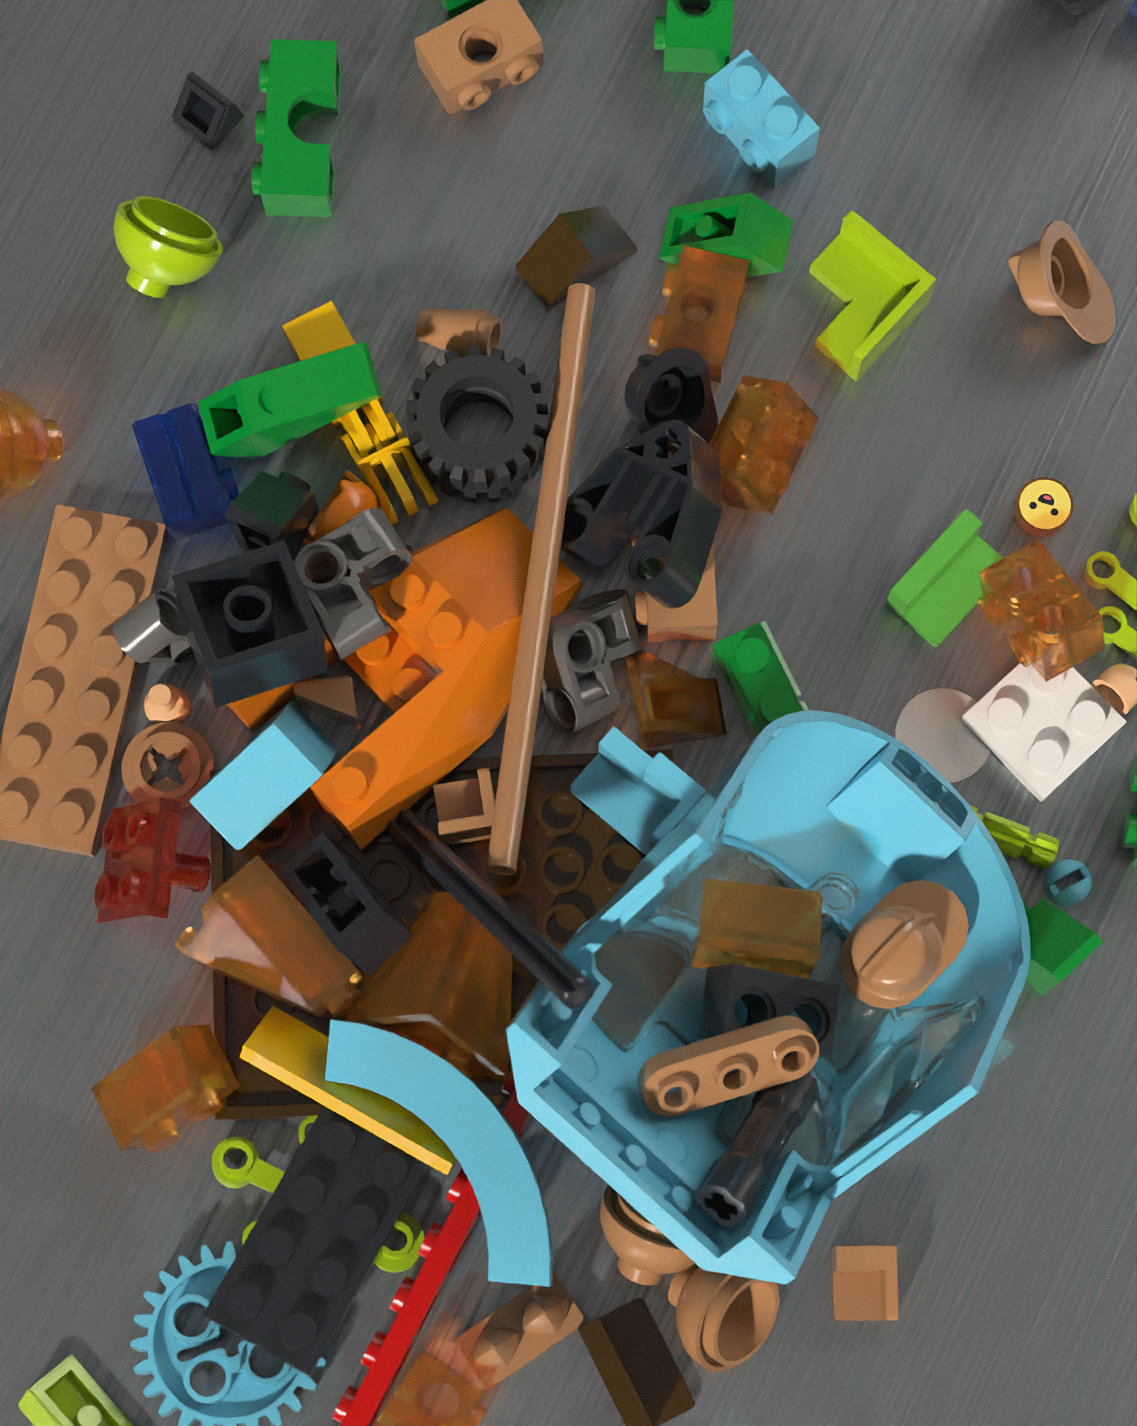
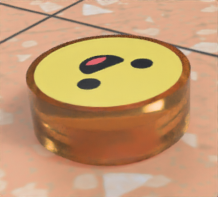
[1014,477,1074,537]

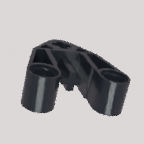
[560,419,723,609]

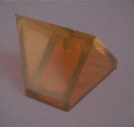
[623,649,727,749]

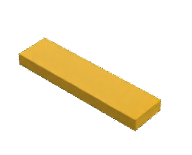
[240,1006,457,1176]

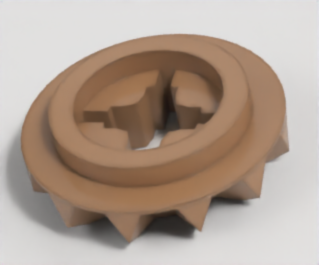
[121,722,214,814]

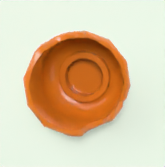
[302,471,378,546]

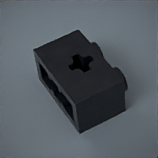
[279,831,414,975]

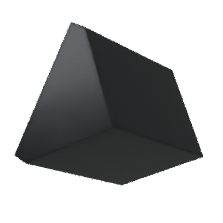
[172,72,245,149]

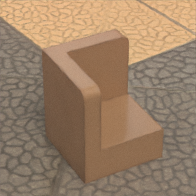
[433,768,495,845]
[831,1246,899,1321]

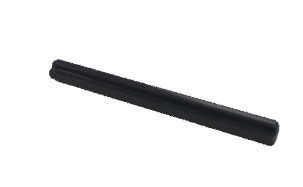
[388,810,594,1010]

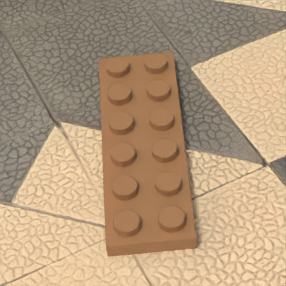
[0,504,170,857]

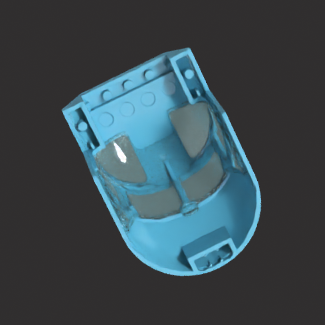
[506,710,1030,1285]

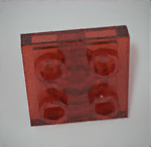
[94,797,211,927]

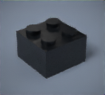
[171,540,327,708]

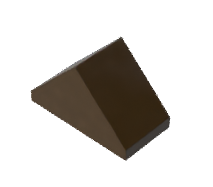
[515,205,637,312]

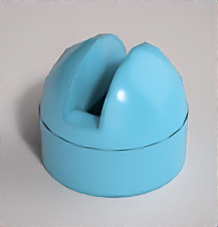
[1043,859,1092,907]

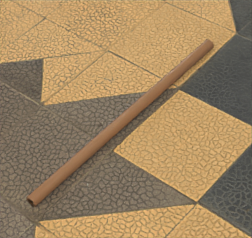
[486,283,596,875]

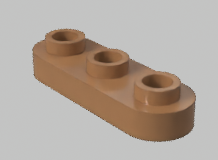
[637,1016,819,1117]

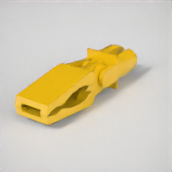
[282,301,439,525]

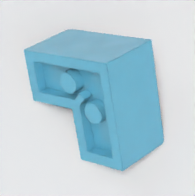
[189,700,339,850]
[571,726,706,855]

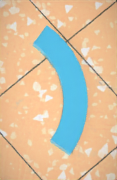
[325,1020,553,1286]

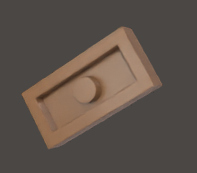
[454,1271,587,1391]

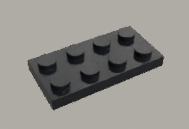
[203,1106,429,1378]

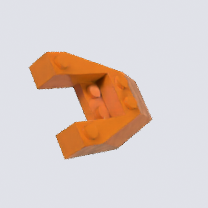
[227,508,583,850]

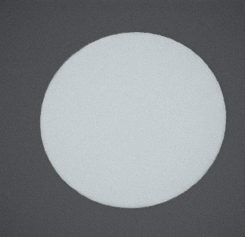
[895,688,990,783]

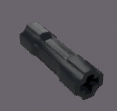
[695,1073,819,1228]

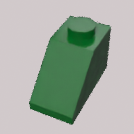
[659,192,794,278]
[1023,898,1104,996]

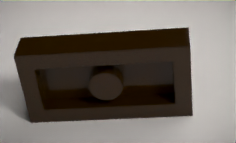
[578,1298,695,1426]

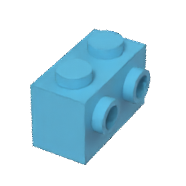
[703,49,820,188]

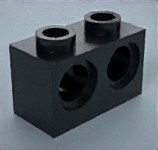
[698,964,841,1057]

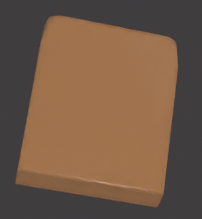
[294,675,362,729]

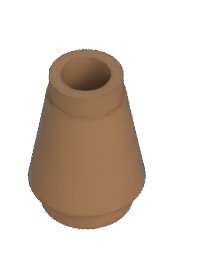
[416,308,503,357]

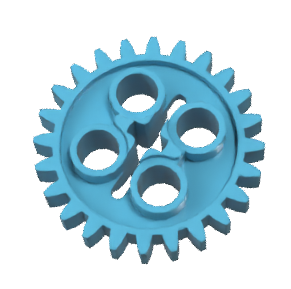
[130,1241,326,1426]

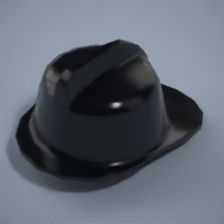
[624,347,719,449]

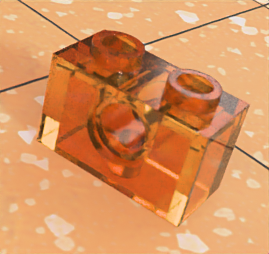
[648,246,749,383]

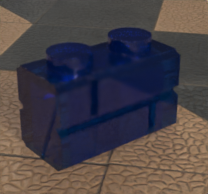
[132,403,240,540]

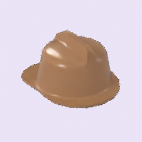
[1009,220,1116,344]
[840,880,969,1009]

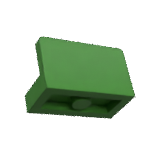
[885,508,1010,647]

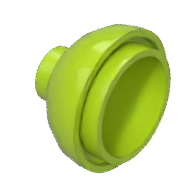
[113,196,223,298]

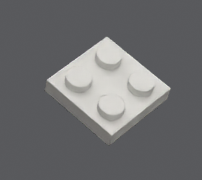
[961,639,1127,802]

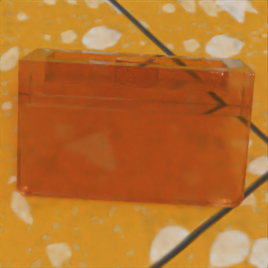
[691,878,822,979]

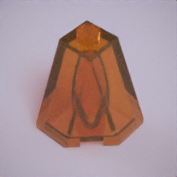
[174,855,363,1017]
[345,892,513,1077]

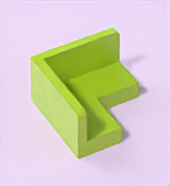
[809,210,936,382]

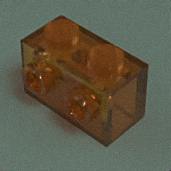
[709,375,819,515]
[91,1024,240,1153]

